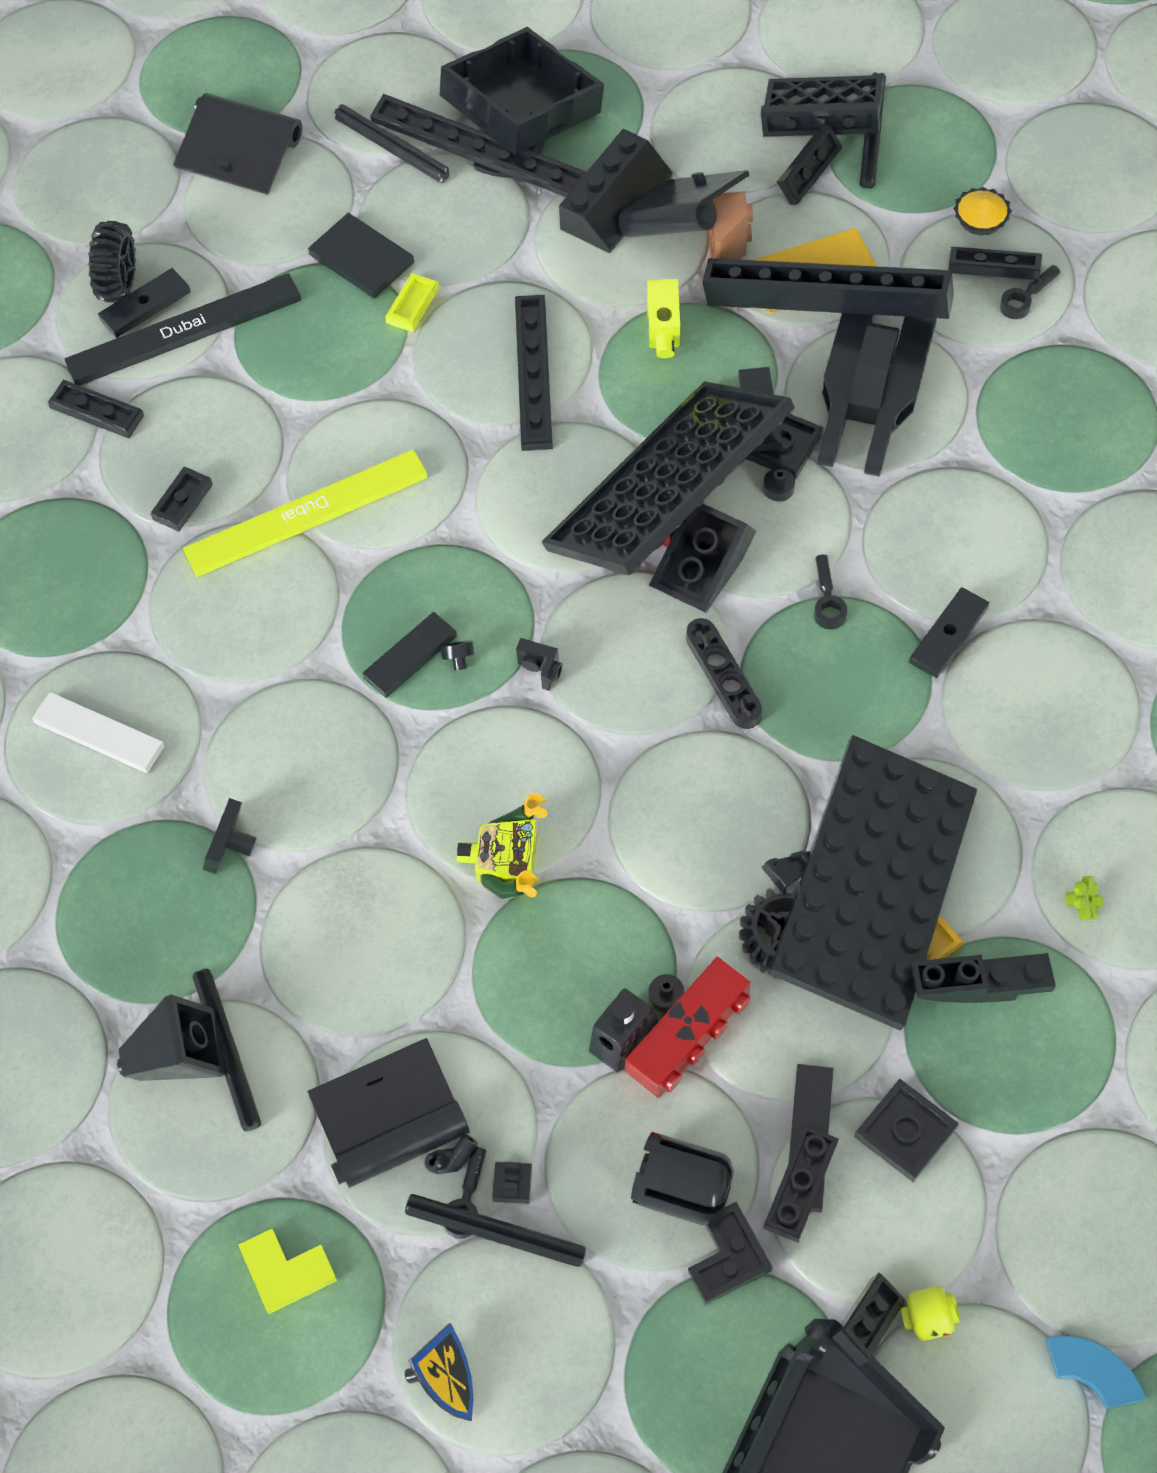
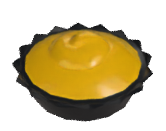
[953,187,1012,236]

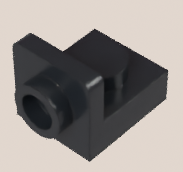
[516,638,563,691]

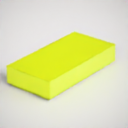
[385,273,439,332]

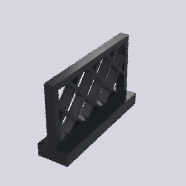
[761,75,884,137]

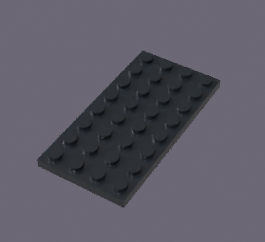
[541,381,795,575]
[768,735,977,1031]

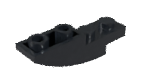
[910,953,1056,1003]

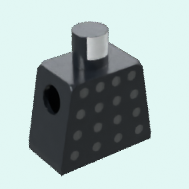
[589,988,659,1073]

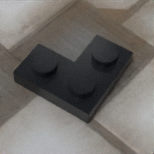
[688,1202,773,1306]

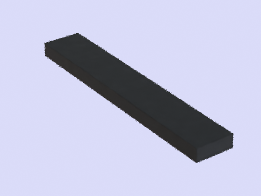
[515,295,553,451]

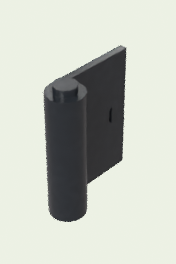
[173,93,303,195]
[618,170,750,238]
[307,1038,470,1188]

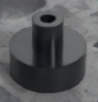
[763,468,795,502]
[440,640,475,671]
[649,974,684,1013]

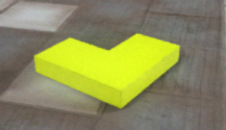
[238,1228,337,1314]

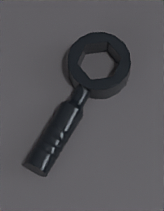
[1000,265,1060,319]
[814,554,847,630]
[444,1147,487,1239]

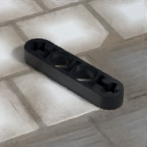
[686,618,762,729]

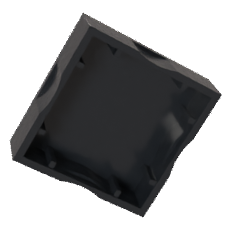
[439,26,604,155]

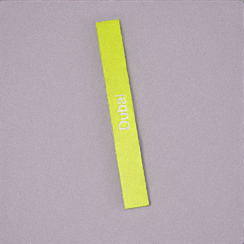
[183,449,427,578]

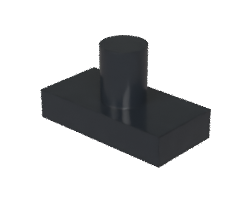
[203,798,257,874]

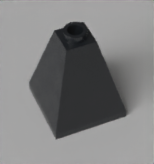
[117,994,226,1081]

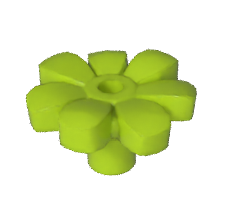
[1065,876,1103,921]

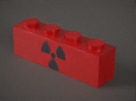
[625,956,751,1098]

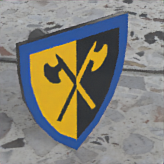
[404,1323,474,1421]

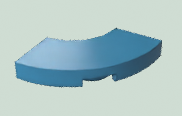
[1046,1336,1146,1409]

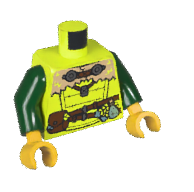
[457,793,547,899]

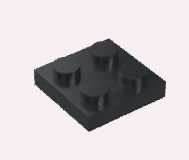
[854,1078,959,1183]

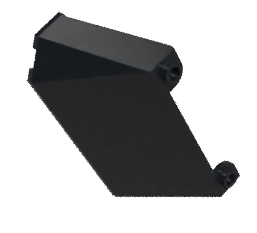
[722,1318,945,1473]

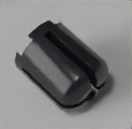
[631,1132,734,1225]

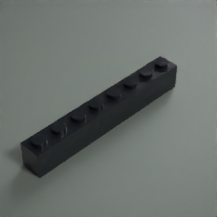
[702,258,954,319]

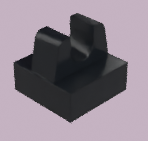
[492,1162,533,1204]

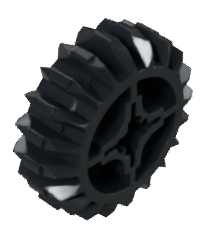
[88,220,137,303]
[739,886,798,979]

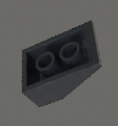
[649,503,756,613]

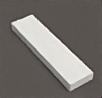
[32,692,164,774]

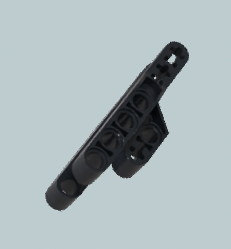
[817,313,937,477]

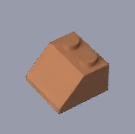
[708,191,753,260]

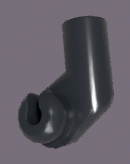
[424,1134,478,1174]

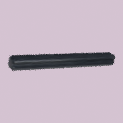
[859,72,886,189]
[334,104,450,183]
[192,968,261,1132]
[405,1194,586,1267]

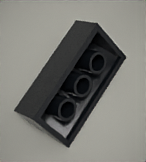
[559,129,672,254]

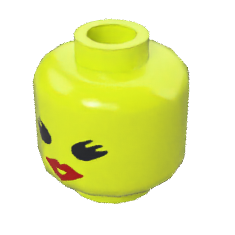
[901,1286,960,1341]

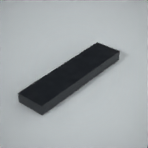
[788,1064,833,1213]

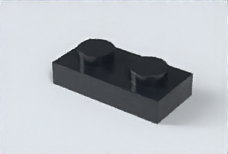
[150,466,213,532]

